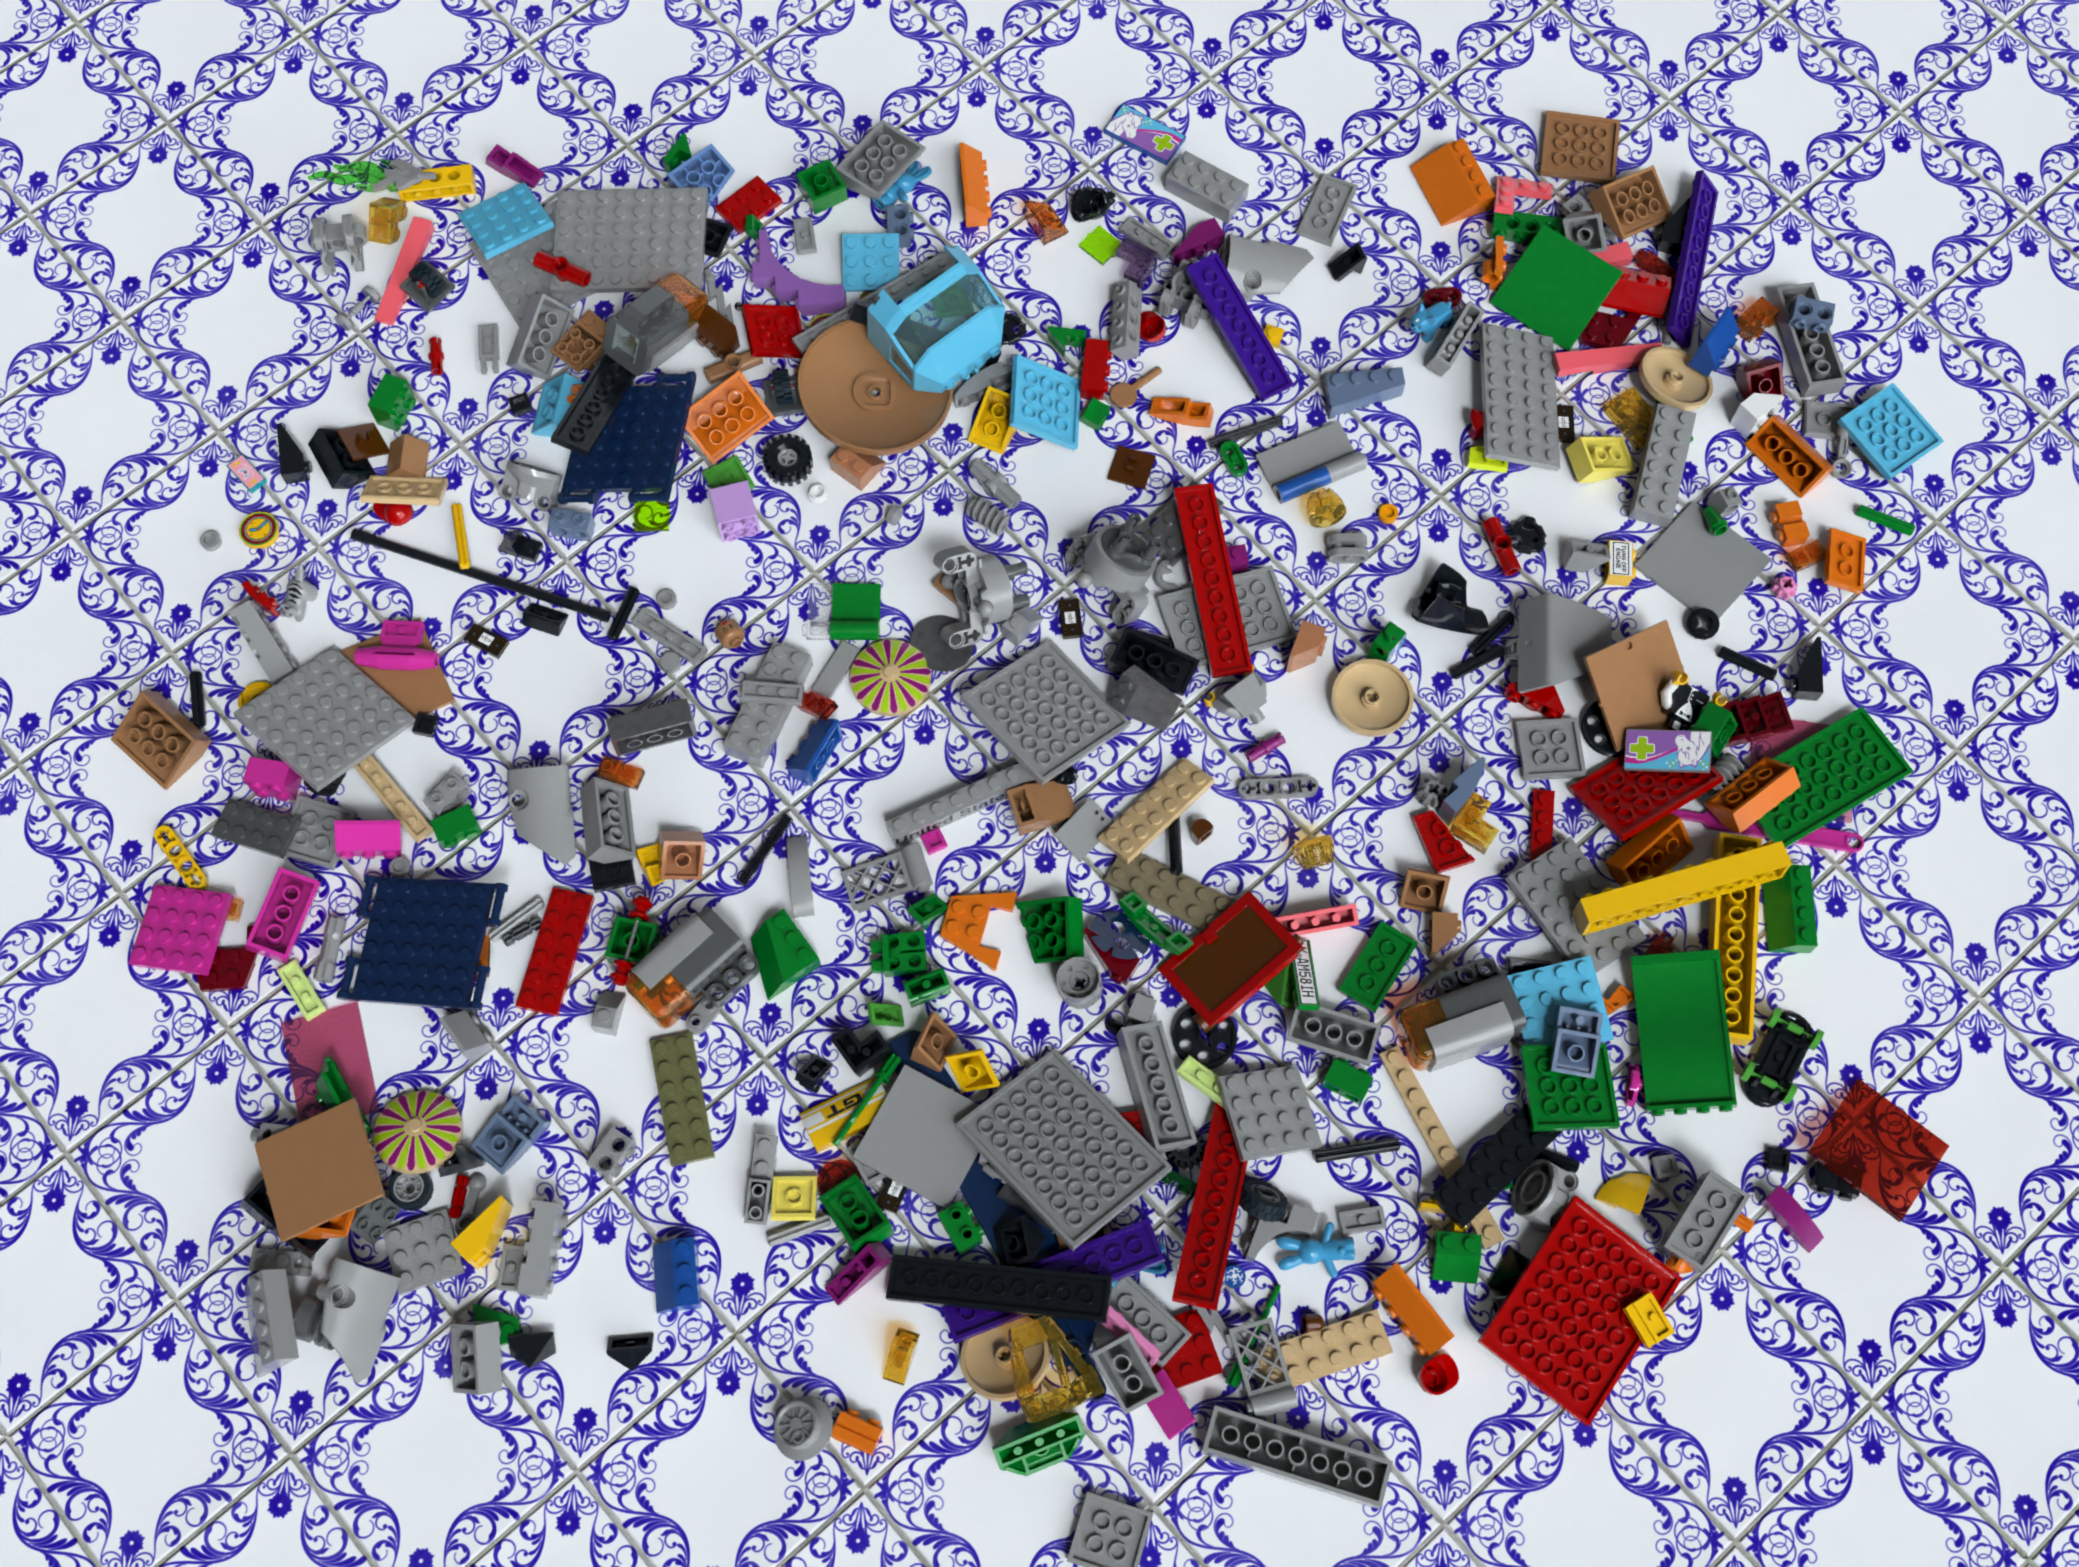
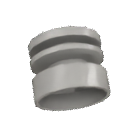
[1056,957,1103,1009]

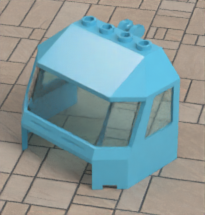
[867,245,1005,393]

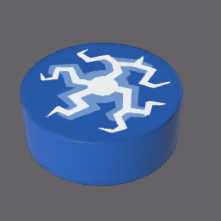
[1223,1265,1246,1289]

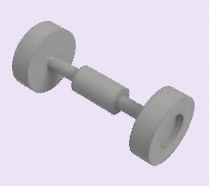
[334,286,380,331]

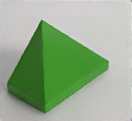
[1264,964,1296,1010]
[867,1003,905,1027]

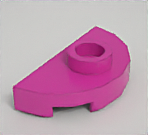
[1625,1064,1643,1107]

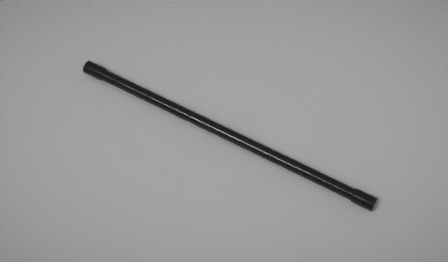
[351,528,611,623]

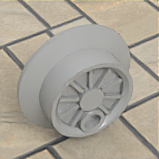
[774,1396,833,1461]

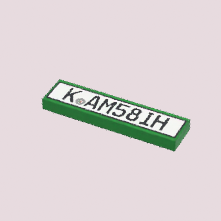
[1290,940,1320,1011]

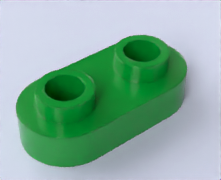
[1220,441,1248,477]

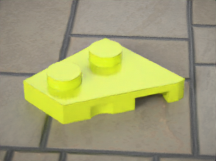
[1467,446,1508,473]

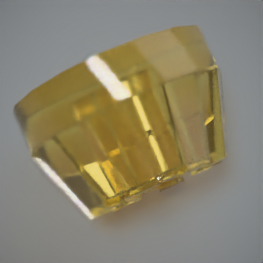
[1306,488,1346,528]
[1292,835,1334,870]

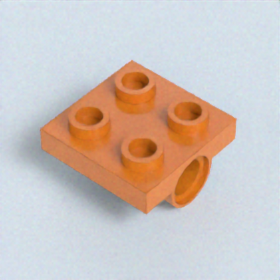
[1482,236,1507,290]

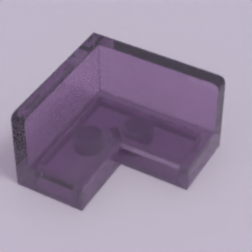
[1115,237,1158,290]

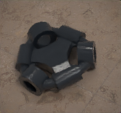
[1001,313,1026,347]
[1508,516,1547,555]

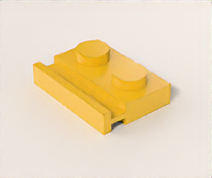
[1622,1292,1675,1349]

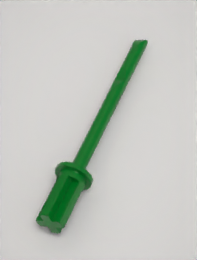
[832,1053,901,1147]
[1225,1284,1281,1389]

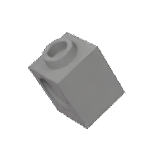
[1706,487,1743,518]
[1127,993,1157,1025]

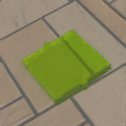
[1079,225,1124,265]
[632,501,671,532]

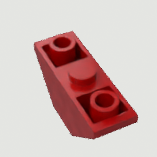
[1503,682,1565,719]

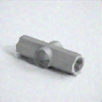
[969,459,1021,510]

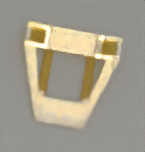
[1009,1316,1105,1423]

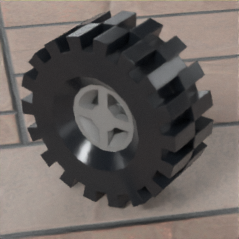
[763,434,813,486]

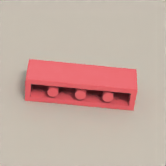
[1274,902,1359,936]

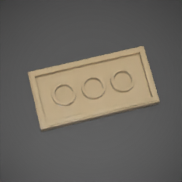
[360,475,449,506]

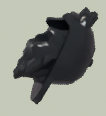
[1071,186,1116,223]

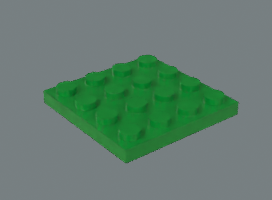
[1519,1043,1620,1132]

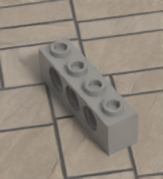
[1110,280,1142,361]
[1426,301,1485,377]

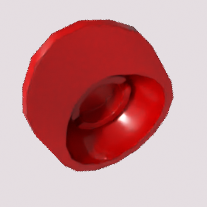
[1140,311,1166,343]
[373,503,414,526]
[1417,1354,1459,1395]

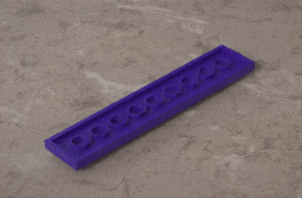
[1666,170,1719,349]
[942,1218,1165,1344]

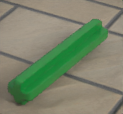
[1856,505,1915,536]

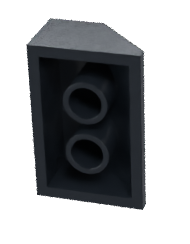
[308,428,376,489]

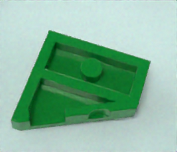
[473,1304,521,1345]

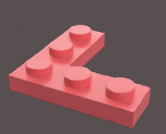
[1494,176,1553,215]

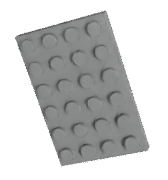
[1157,565,1297,667]
[1505,837,1647,973]

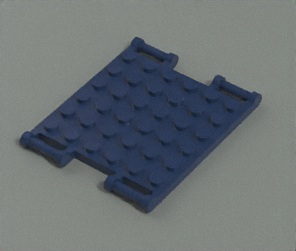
[557,371,696,505]
[336,875,508,1011]

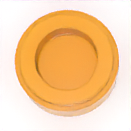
[1378,503,1398,524]

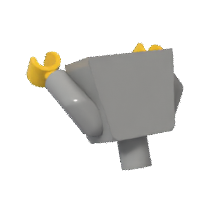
[1203,665,1267,724]

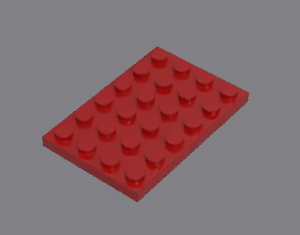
[1569,729,1723,842]

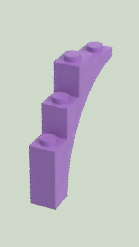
[749,229,847,316]

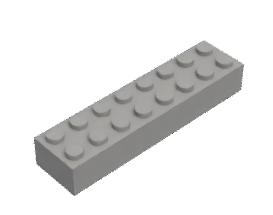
[1201,1405,1393,1509]

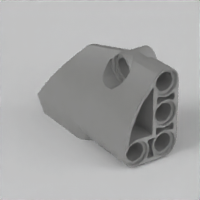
[1218,234,1314,302]
[507,765,576,865]
[316,1257,401,1383]

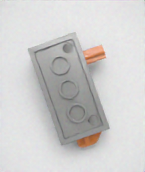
[1657,1170,1755,1274]

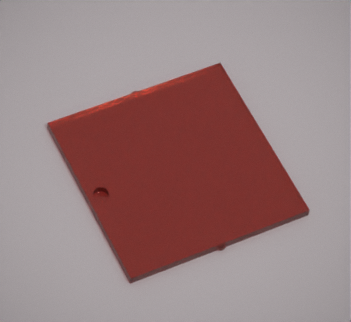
[1807,1078,1949,1222]

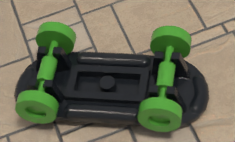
[1739,1006,1824,1107]

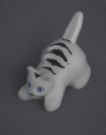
[280,564,318,622]

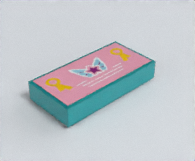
[226,454,267,494]

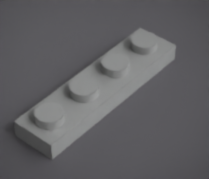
[631,607,708,667]

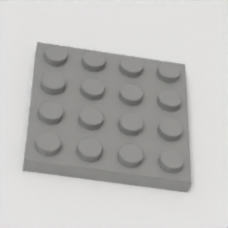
[1216,1065,1322,1162]

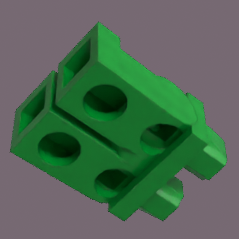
[870,931,928,977]

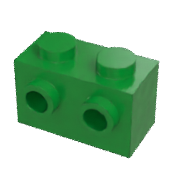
[938,1200,985,1256]

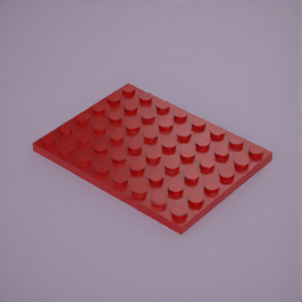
[1477,1196,1683,1426]

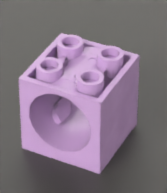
[709,480,761,542]

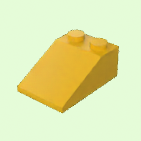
[967,386,1017,454]
[450,1195,513,1270]

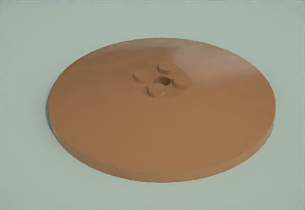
[797,319,953,456]

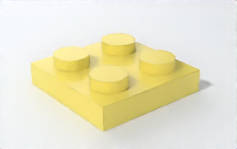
[771,1176,818,1221]

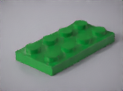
[1338,921,1418,1014]

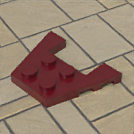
[1579,311,1643,348]
[196,926,258,992]

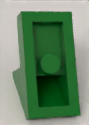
[663,133,692,173]
[1048,326,1087,357]
[907,893,948,930]

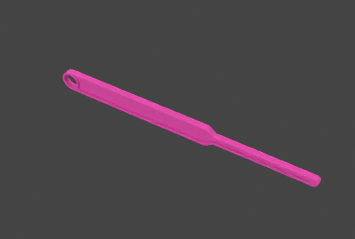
[1670,810,1864,853]

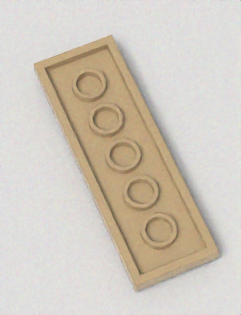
[1098,758,1215,864]
[1253,1309,1393,1387]

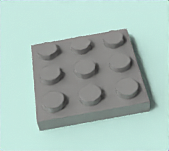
[1515,717,1586,781]
[285,795,358,870]
[383,1209,465,1296]
[1067,1492,1153,1567]

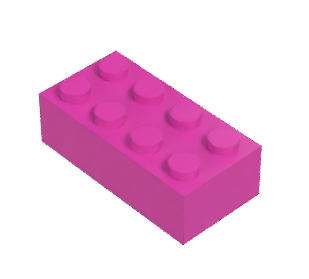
[245,867,320,964]

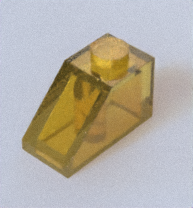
[883,1328,920,1386]

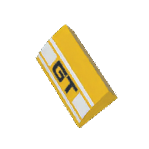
[799,1077,887,1153]

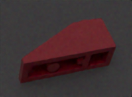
[1083,927,1140,986]

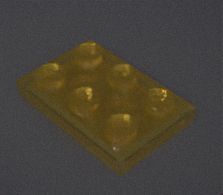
[1602,387,1653,452]

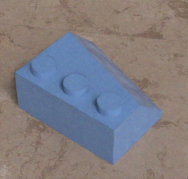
[667,144,735,209]

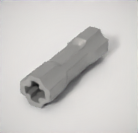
[313,917,347,983]

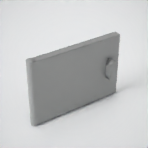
[1053,798,1114,862]

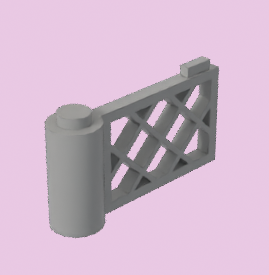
[841,844,933,913]
[1225,1317,1298,1419]

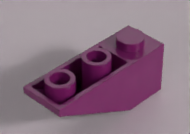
[1172,217,1225,266]

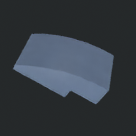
[1437,756,1486,826]
[1550,1005,1603,1079]
[470,1095,551,1174]

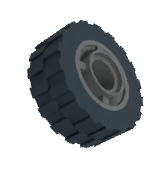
[1239,1178,1288,1222]

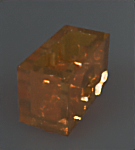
[1736,296,1779,343]

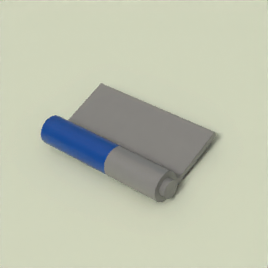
[1255,421,1368,504]

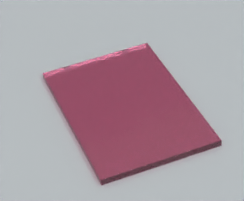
[281,1002,380,1122]

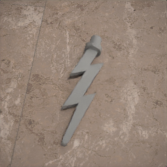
[703,269,734,324]
[1191,1306,1260,1369]

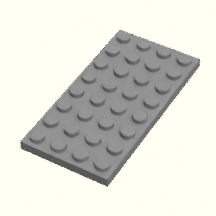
[1479,323,1560,471]

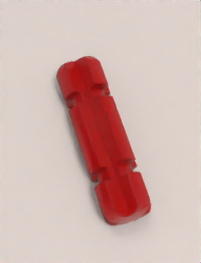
[448,1175,469,1219]

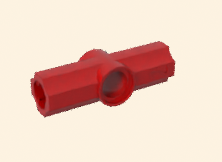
[533,251,591,288]
[1482,516,1521,576]

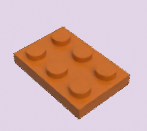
[1824,528,1866,594]

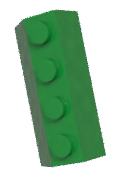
[1762,865,1818,953]

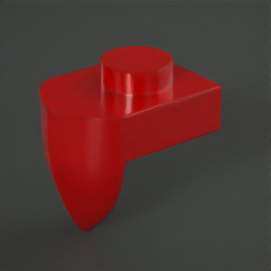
[1469,409,1484,441]

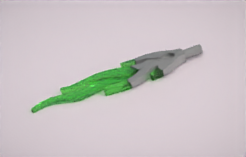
[308,159,436,192]

